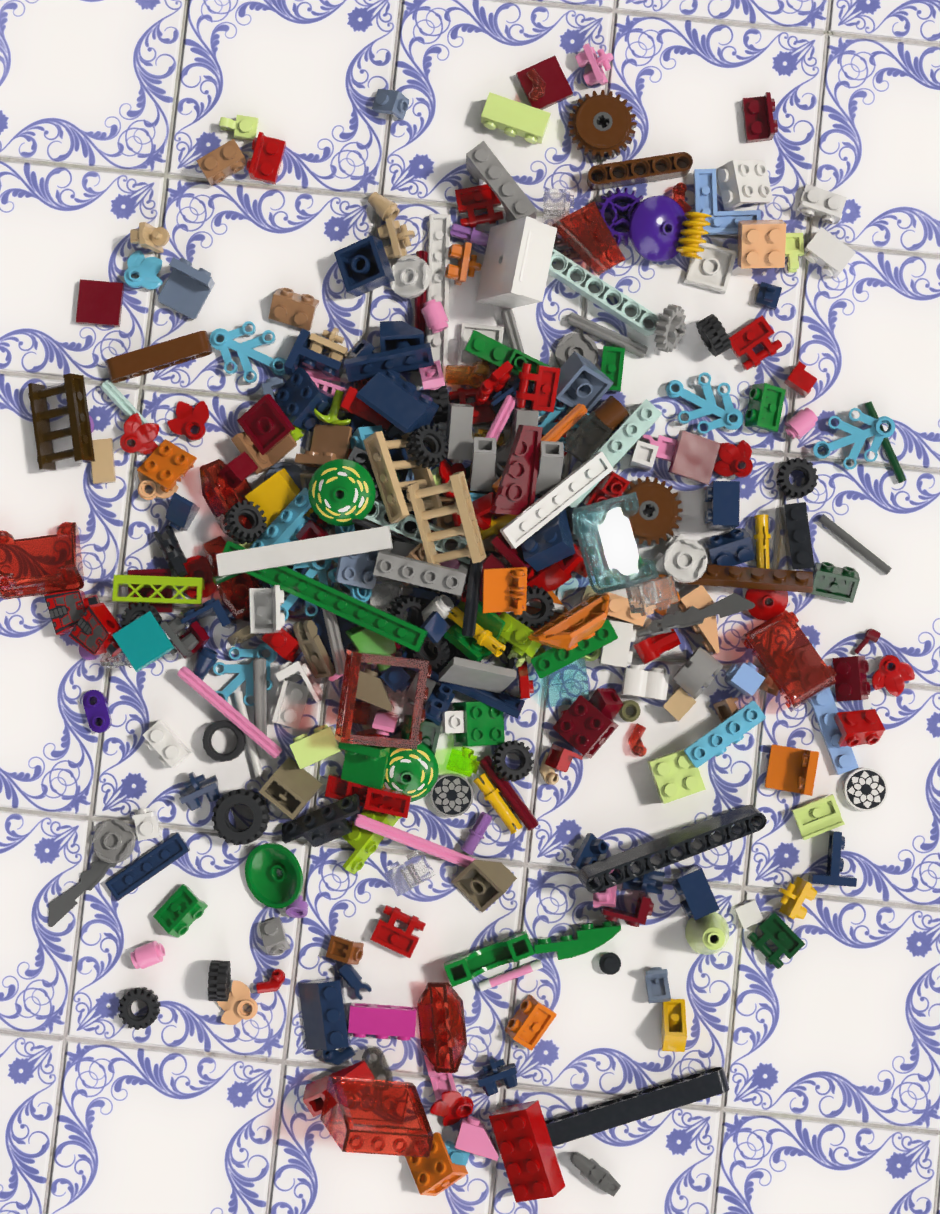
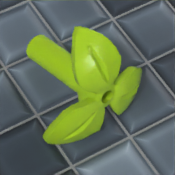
[314,390,351,426]

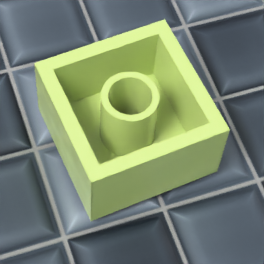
[289,724,344,769]
[647,748,706,804]

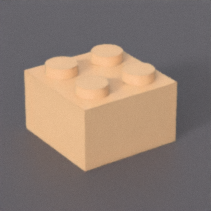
[737,220,786,269]

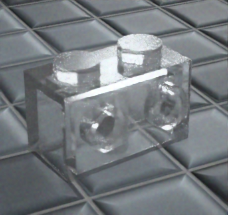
[626,576,679,616]

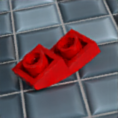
[584,471,630,512]

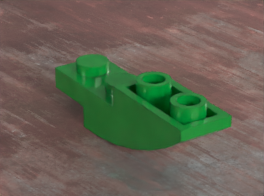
[464,330,551,384]
[533,920,621,960]

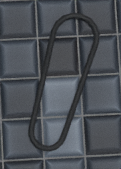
[352,519,410,543]

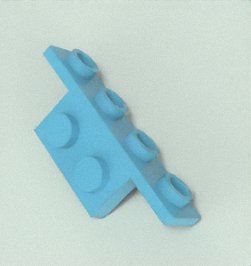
[249,487,315,549]
[684,701,766,768]

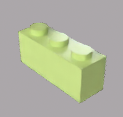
[481,92,551,144]

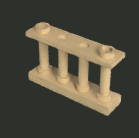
[363,431,443,524]
[406,471,487,565]

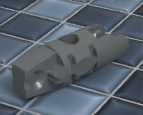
[569,1152,621,1197]

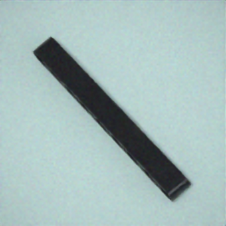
[578,805,767,893]
[545,1067,730,1147]

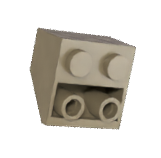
[259,757,323,820]

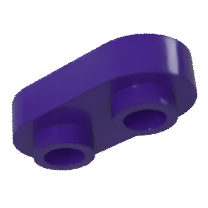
[83,690,112,733]

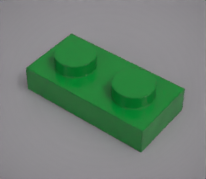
[601,346,625,392]

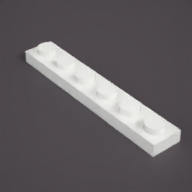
[499,451,614,549]

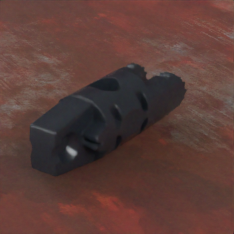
[153,525,188,577]

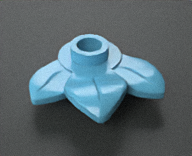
[124,250,163,290]

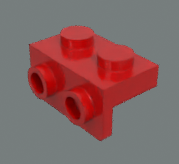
[834,709,885,747]

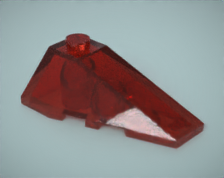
[202,536,263,622]

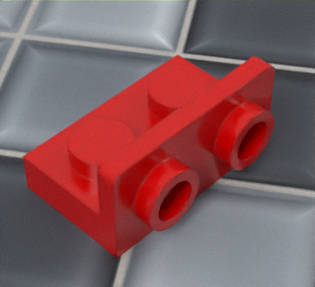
[246,132,286,185]

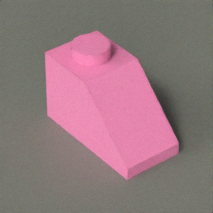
[455,1116,499,1161]

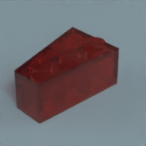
[552,202,625,276]

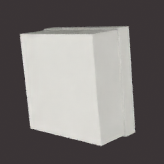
[476,216,557,309]

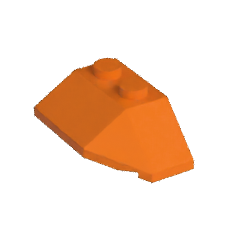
[528,593,610,651]

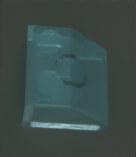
[542,658,589,708]

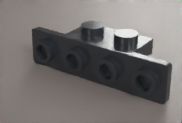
[282,793,360,848]

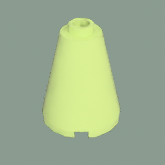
[685,912,729,955]

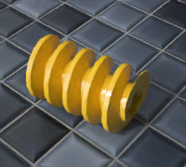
[676,211,712,260]

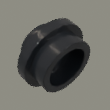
[599,952,621,975]

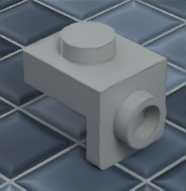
[259,917,290,955]

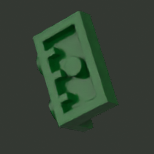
[745,383,786,432]
[153,884,208,938]

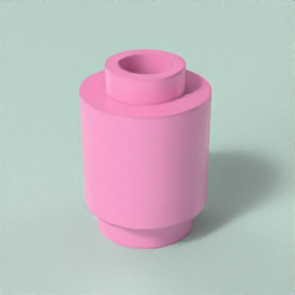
[421,299,449,334]
[785,407,818,439]
[130,941,165,969]

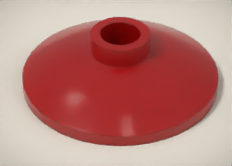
[745,589,788,620]

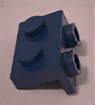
[704,528,755,566]

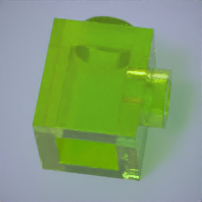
[446,746,480,777]

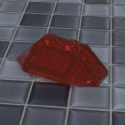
[200,459,252,544]
[417,982,467,1073]

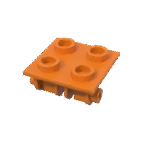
[137,439,197,493]
[482,567,527,615]

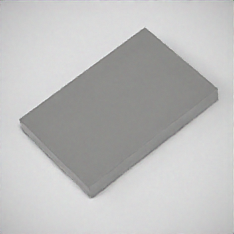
[438,657,517,693]

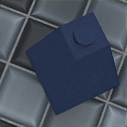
[380,321,424,372]

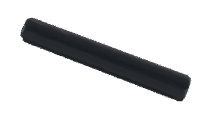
[462,559,483,638]

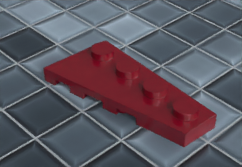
[490,425,543,515]

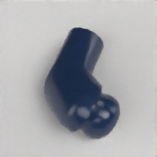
[322,1045,356,1065]

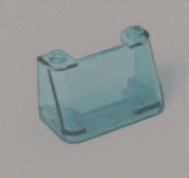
[572,492,659,594]

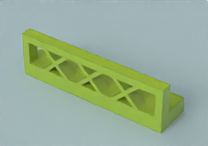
[112,575,205,605]

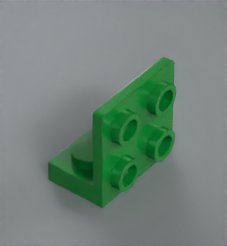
[443,600,505,662]
[452,701,505,746]
[338,736,390,789]

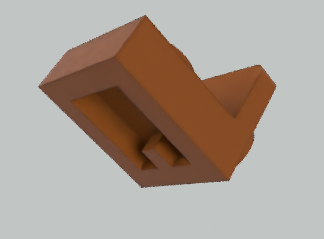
[326,935,364,965]

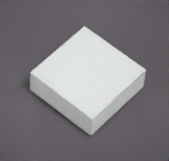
[734,899,764,929]

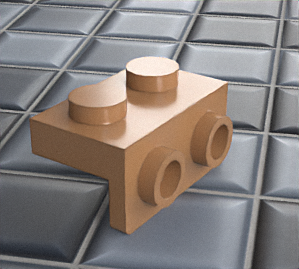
[268,288,319,331]

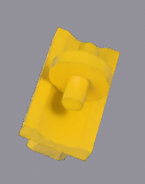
[778,876,817,919]

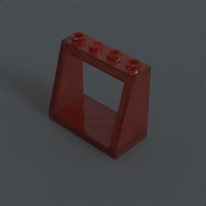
[335,649,432,750]
[320,1076,434,1158]

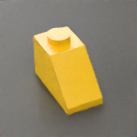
[661,999,687,1052]

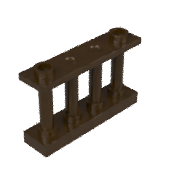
[28,373,95,471]

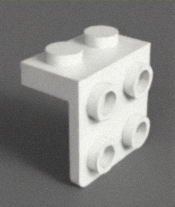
[716,160,773,210]
[249,585,285,634]
[275,661,324,702]

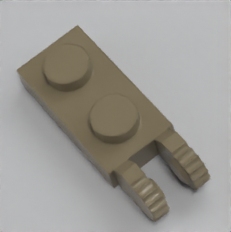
[293,620,336,679]

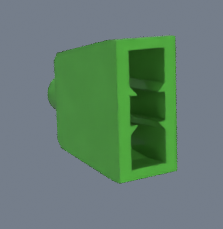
[345,625,396,671]

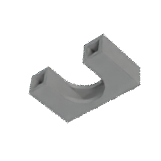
[466,141,537,222]
[445,403,539,466]
[470,437,564,495]

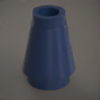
[193,646,218,681]

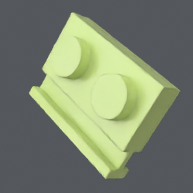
[791,794,845,840]

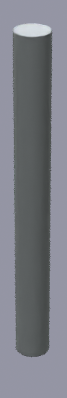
[818,514,892,575]

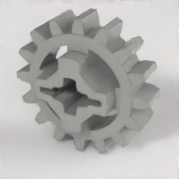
[654,304,686,353]

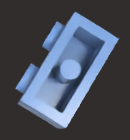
[725,662,765,696]

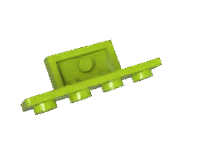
[342,809,402,874]

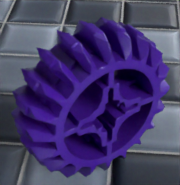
[593,188,644,247]

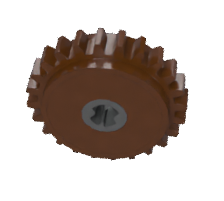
[568,90,637,160]
[613,477,683,546]

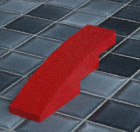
[325,774,412,818]

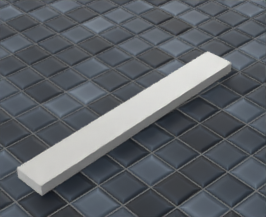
[426,214,451,386]
[216,526,393,576]

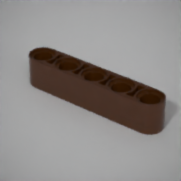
[587,152,693,190]
[105,331,213,383]

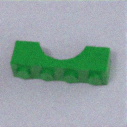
[444,930,535,987]

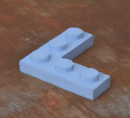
[693,169,761,235]

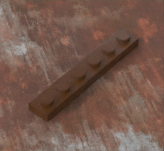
[679,564,813,593]

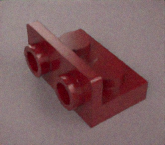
[741,92,778,143]

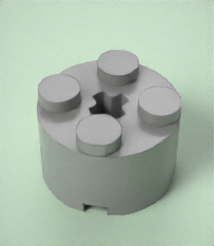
[672,647,724,699]

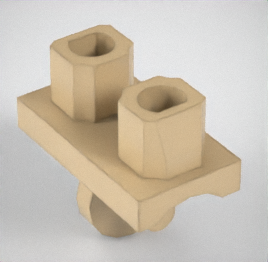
[377,218,415,259]
[130,222,170,253]
[309,327,349,362]

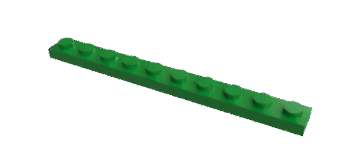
[222,540,428,652]

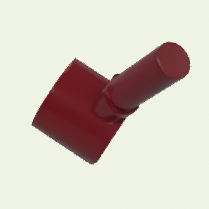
[853,629,881,654]

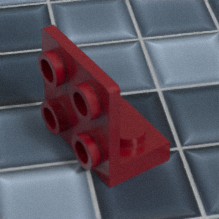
[553,695,619,759]

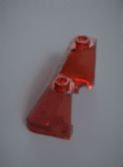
[0,522,84,599]
[741,610,837,712]

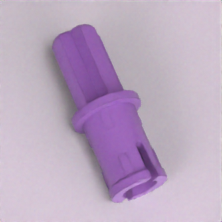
[450,224,489,247]
[460,812,492,855]

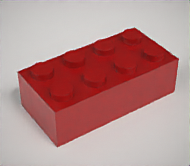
[489,1100,566,1203]

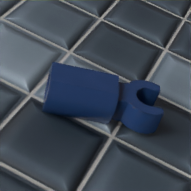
[337,963,372,1000]

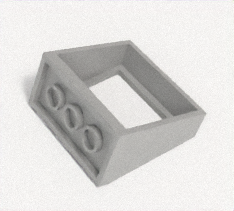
[373,540,471,600]

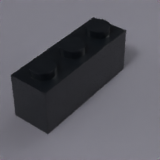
[780,502,815,571]

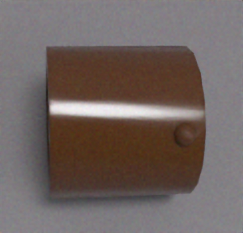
[591,395,630,434]

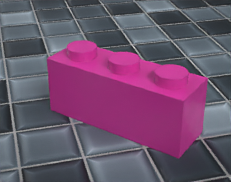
[348,1003,417,1041]

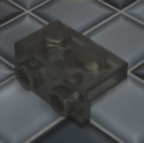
[564,411,613,464]

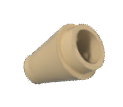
[368,192,400,221]

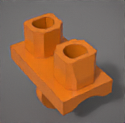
[445,242,482,285]

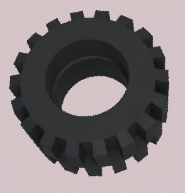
[212,789,270,845]

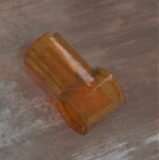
[445,361,490,389]

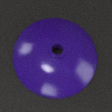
[629,195,687,262]

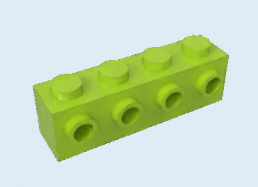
[457,600,542,658]

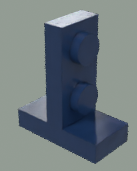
[284,329,344,378]
[808,830,857,887]

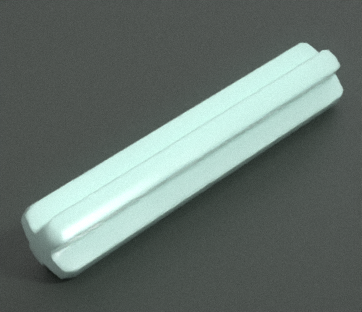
[100,380,149,424]

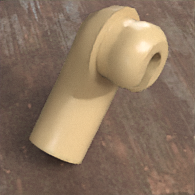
[539,752,559,785]

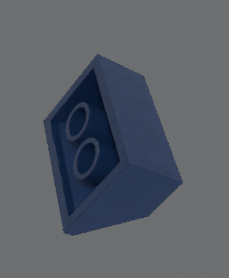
[356,370,439,433]
[298,977,351,1050]

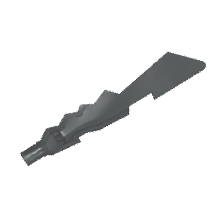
[636,593,755,638]
[48,859,118,927]

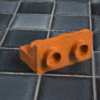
[505,994,557,1051]

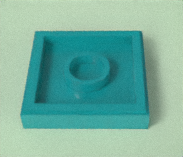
[112,611,174,672]

